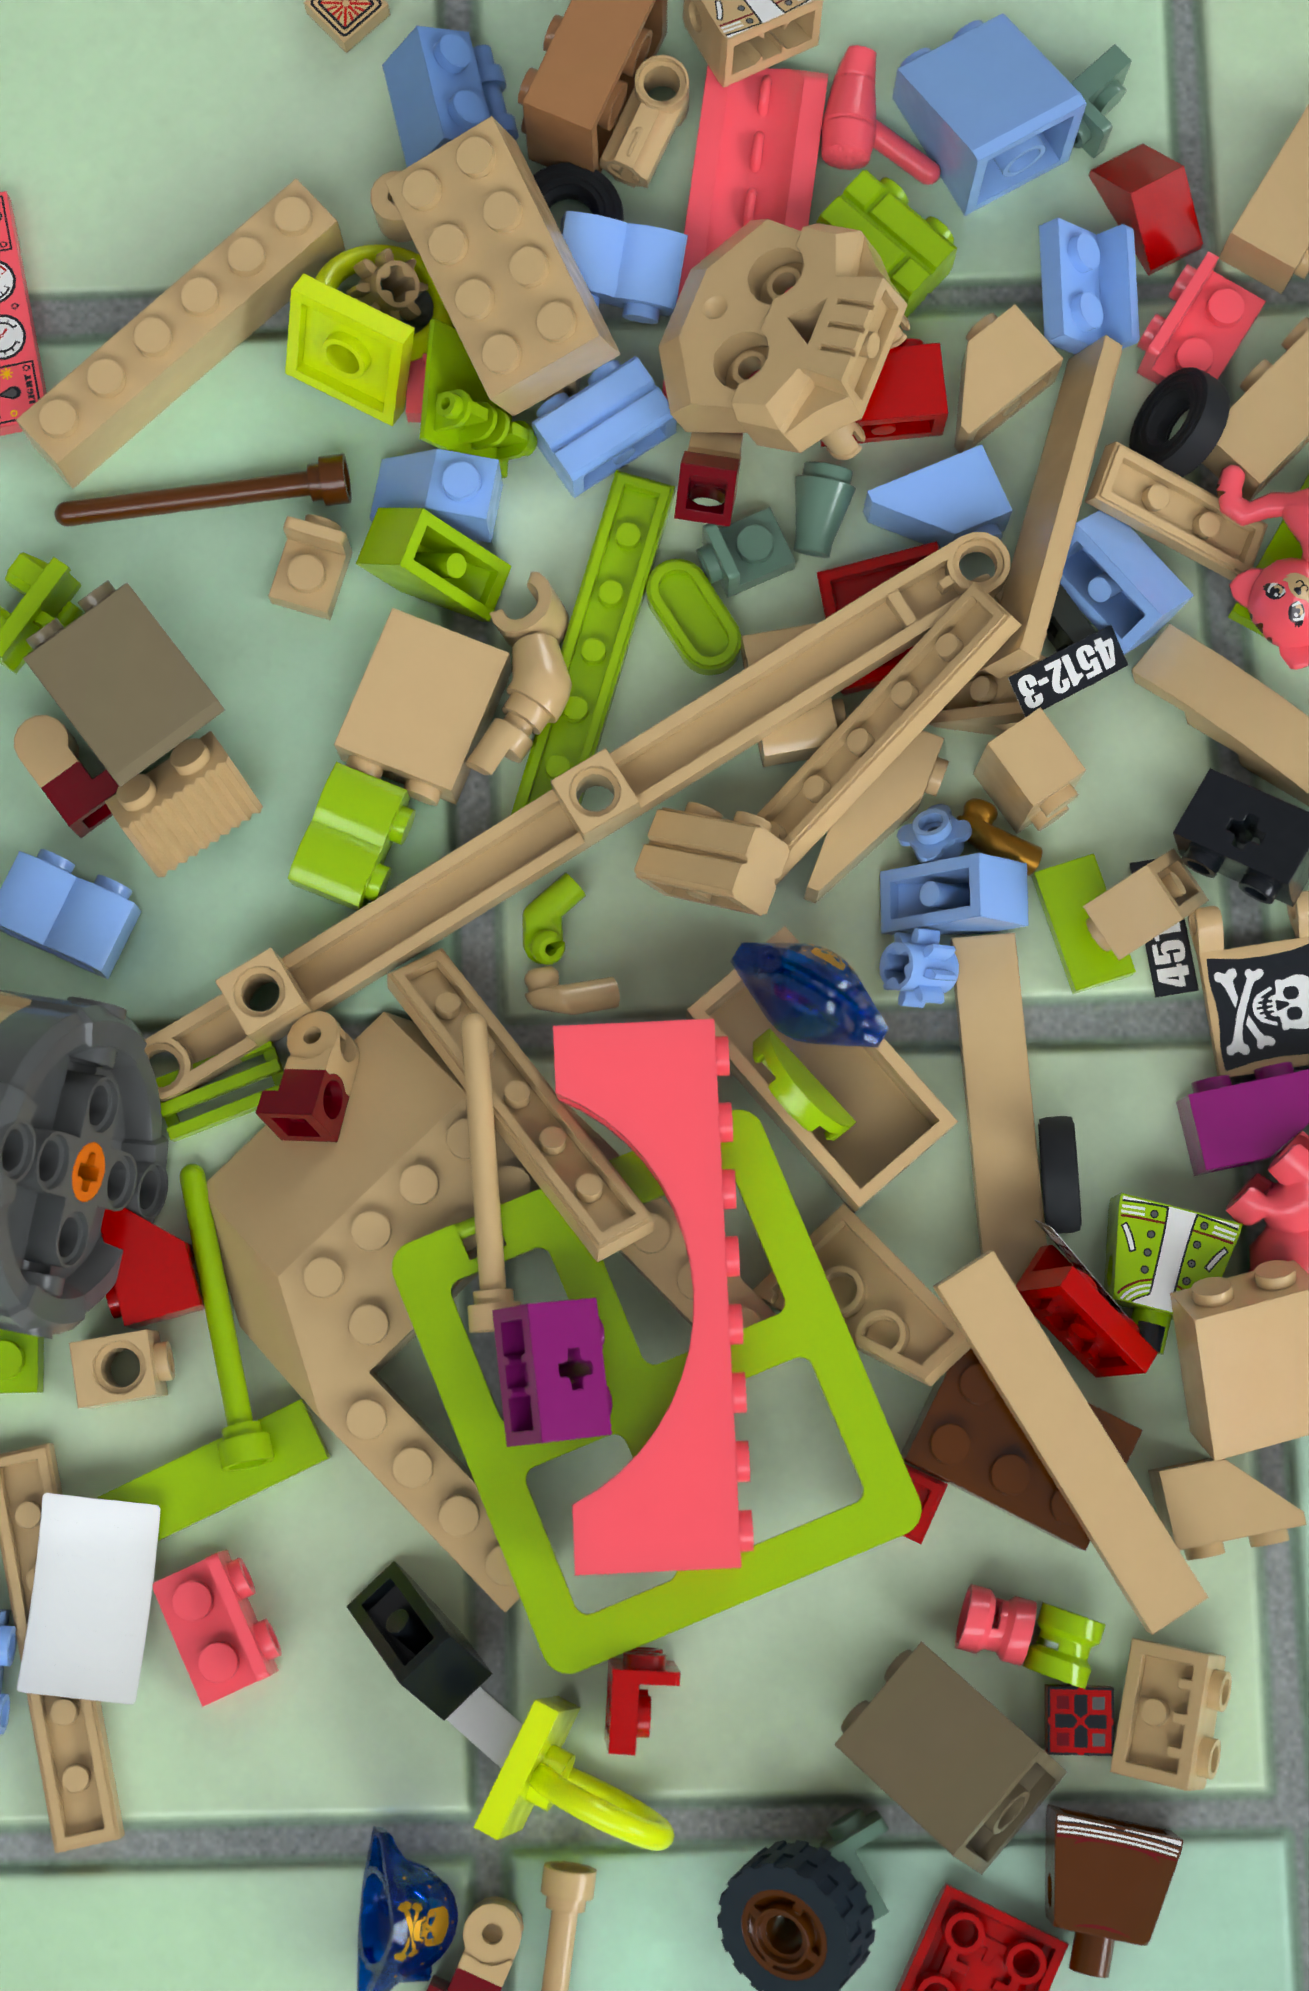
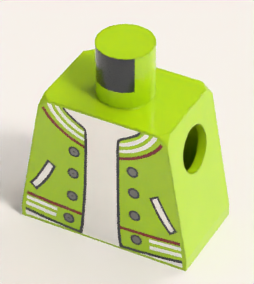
[1104,1193,1242,1355]

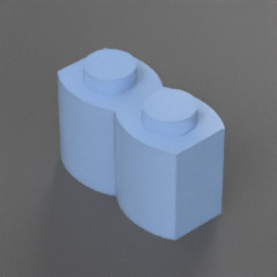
[560,210,688,324]
[0,849,141,979]

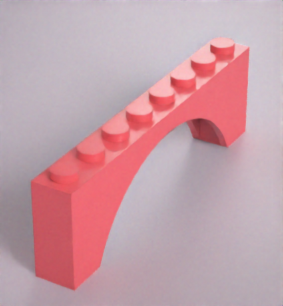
[553,1019,754,1576]

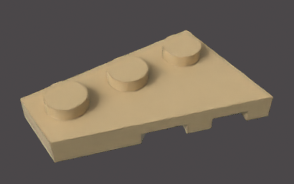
[753,1203,971,1387]

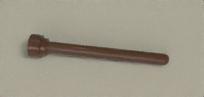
[54,453,352,527]

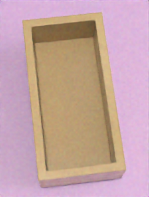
[384,116,621,416]
[686,926,958,1213]

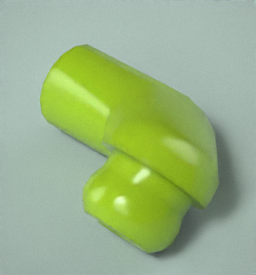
[522,872,586,965]

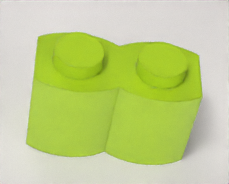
[287,762,416,911]

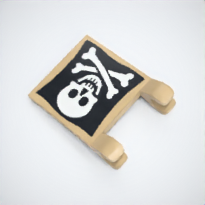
[1188,891,1309,1077]

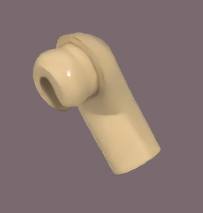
[524,966,620,1015]

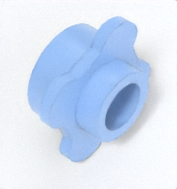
[897,804,972,864]

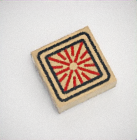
[304,0,390,53]

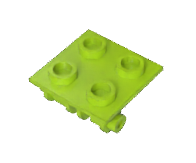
[419,318,537,478]

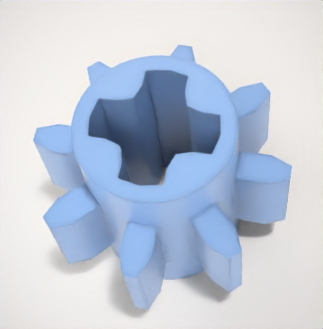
[879,928,959,1008]

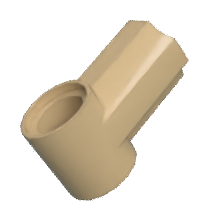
[600,55,689,188]

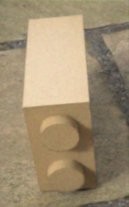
[334,608,512,806]
[1170,1260,1309,1461]

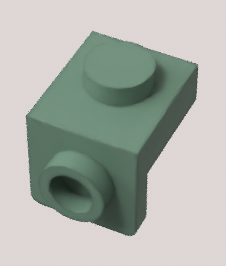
[820,1808,889,1922]

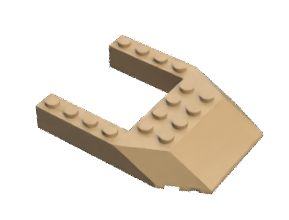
[207,1012,777,1613]

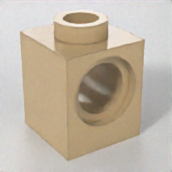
[69,1329,175,1409]

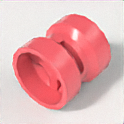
[955,1584,1037,1666]

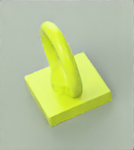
[285,244,454,427]
[473,1696,674,1851]

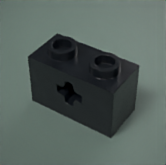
[1173,768,1309,907]

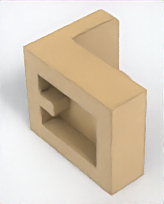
[268,514,353,620]

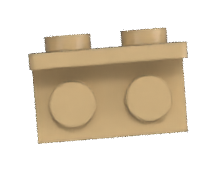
[1110,1638,1232,1791]

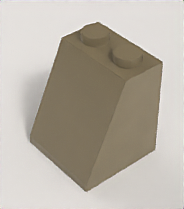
[23,580,225,787]
[834,1641,1067,1875]

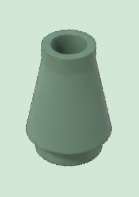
[793,462,856,558]

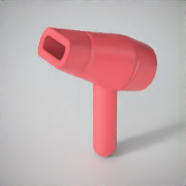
[821,45,940,185]

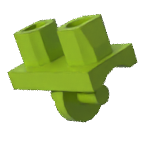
[0,552,83,674]

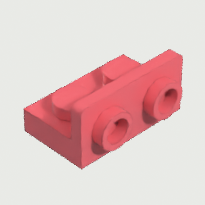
[1137,251,1266,385]
[152,1550,282,1707]

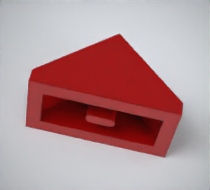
[1088,143,1203,276]

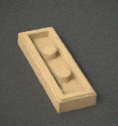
[1085,441,1268,581]

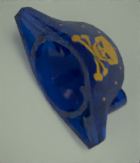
[730,942,889,1048]
[357,1826,458,1991]

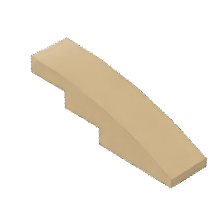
[1131,624,1309,806]

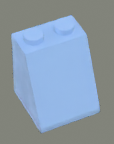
[892,13,1087,216]

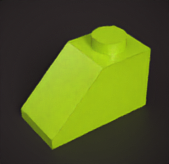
[355,508,512,622]

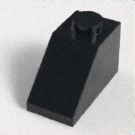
[346,1561,493,1721]

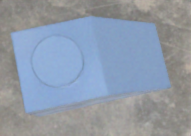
[863,444,1013,548]
[370,449,503,543]
[880,853,1029,935]

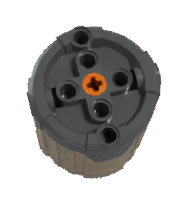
[0,990,168,1339]

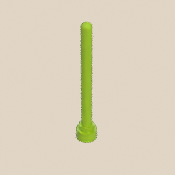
[179,1164,274,1472]

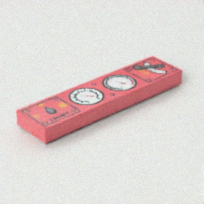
[0,191,47,436]

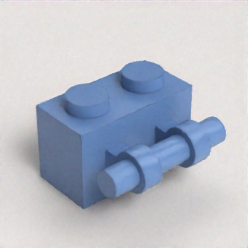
[382,26,519,167]

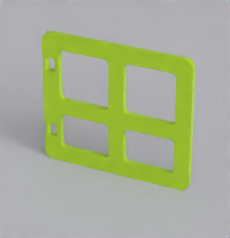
[392,1109,921,1674]

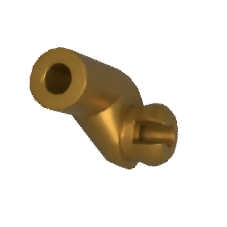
[957,798,1042,876]

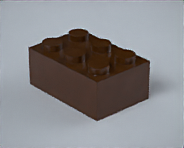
[900,1349,1143,1551]

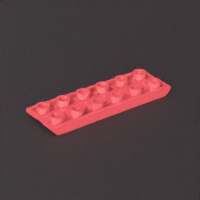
[662,66,829,400]

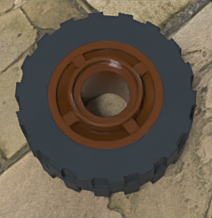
[717,1840,876,1991]

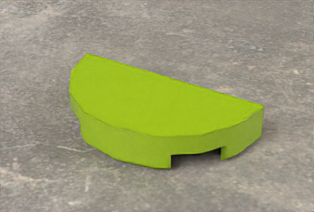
[753,1028,856,1141]

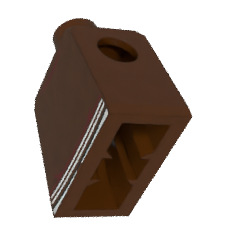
[1045,1804,1184,1978]

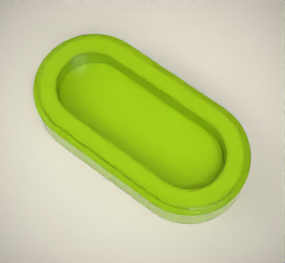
[646,559,741,676]

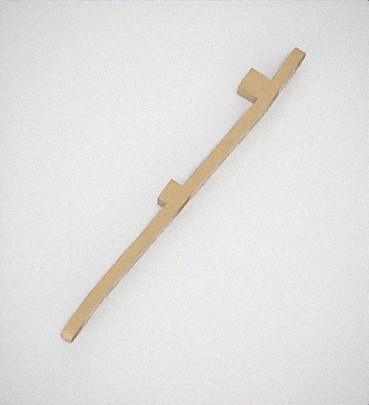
[145,532,1011,1102]

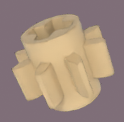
[346,248,428,321]

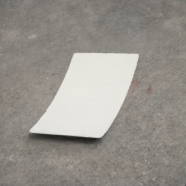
[17,1493,160,1705]

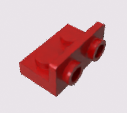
[1016,1245,1158,1378]
[604,1647,681,1755]

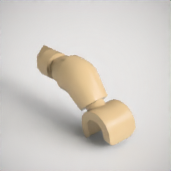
[465,571,572,775]

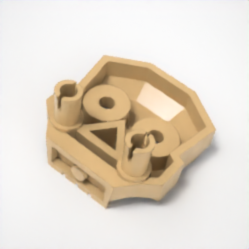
[658,219,910,460]

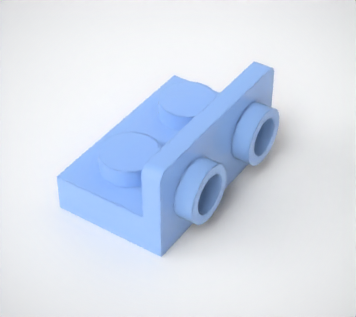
[1039,218,1140,355]

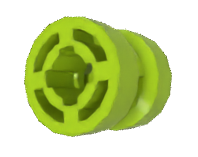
[1022,1602,1106,1689]

